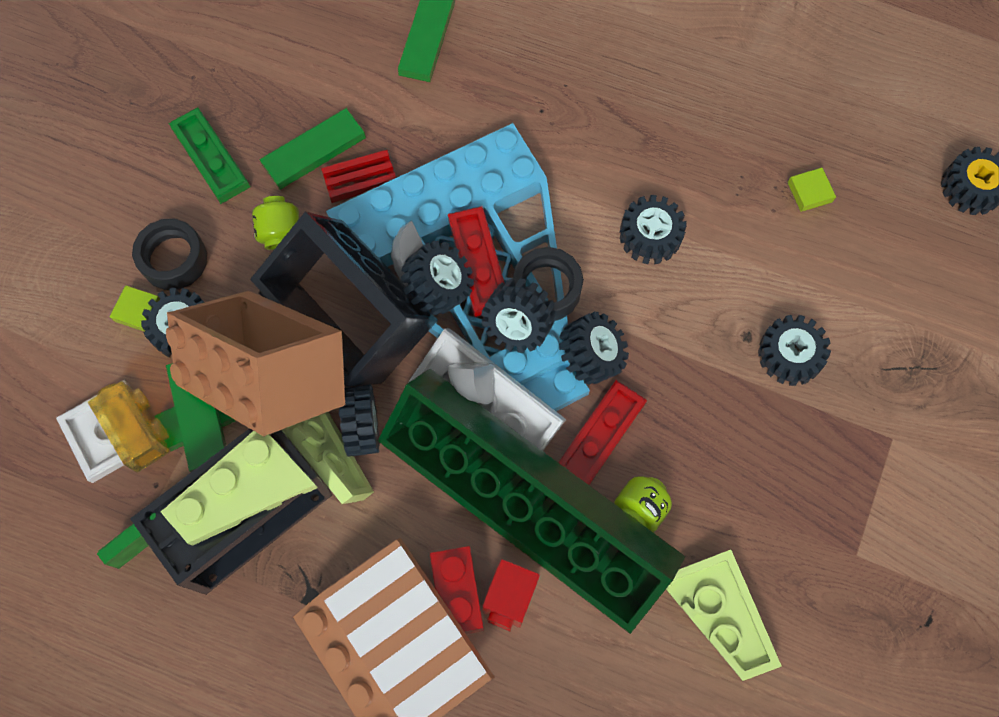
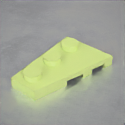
[282,412,374,504]
[161,431,318,546]
[666,550,781,681]

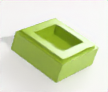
[787,168,836,212]
[110,285,161,332]

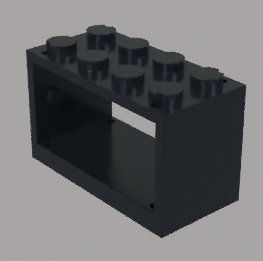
[250,211,438,386]
[130,428,333,595]

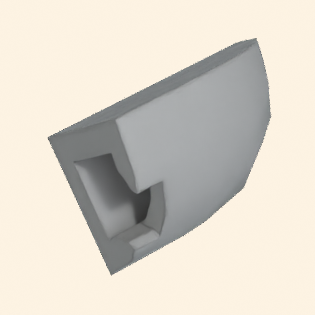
[391,220,423,287]
[447,363,494,405]

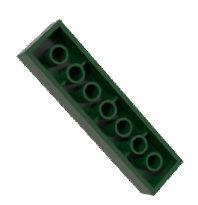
[377,369,686,634]

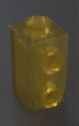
[88,381,171,473]

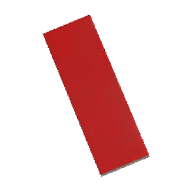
[448,206,505,317]
[558,380,647,485]

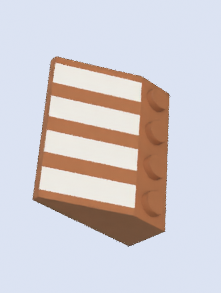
[293,538,495,717]

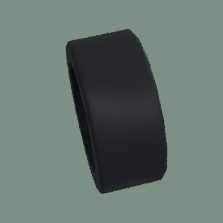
[132,218,207,290]
[513,247,584,321]

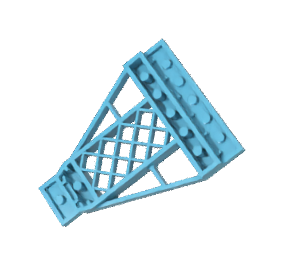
[326,123,590,411]

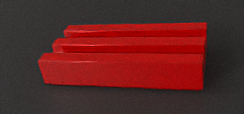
[321,150,396,203]

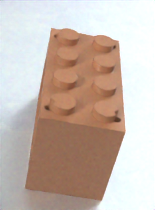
[166,291,345,437]

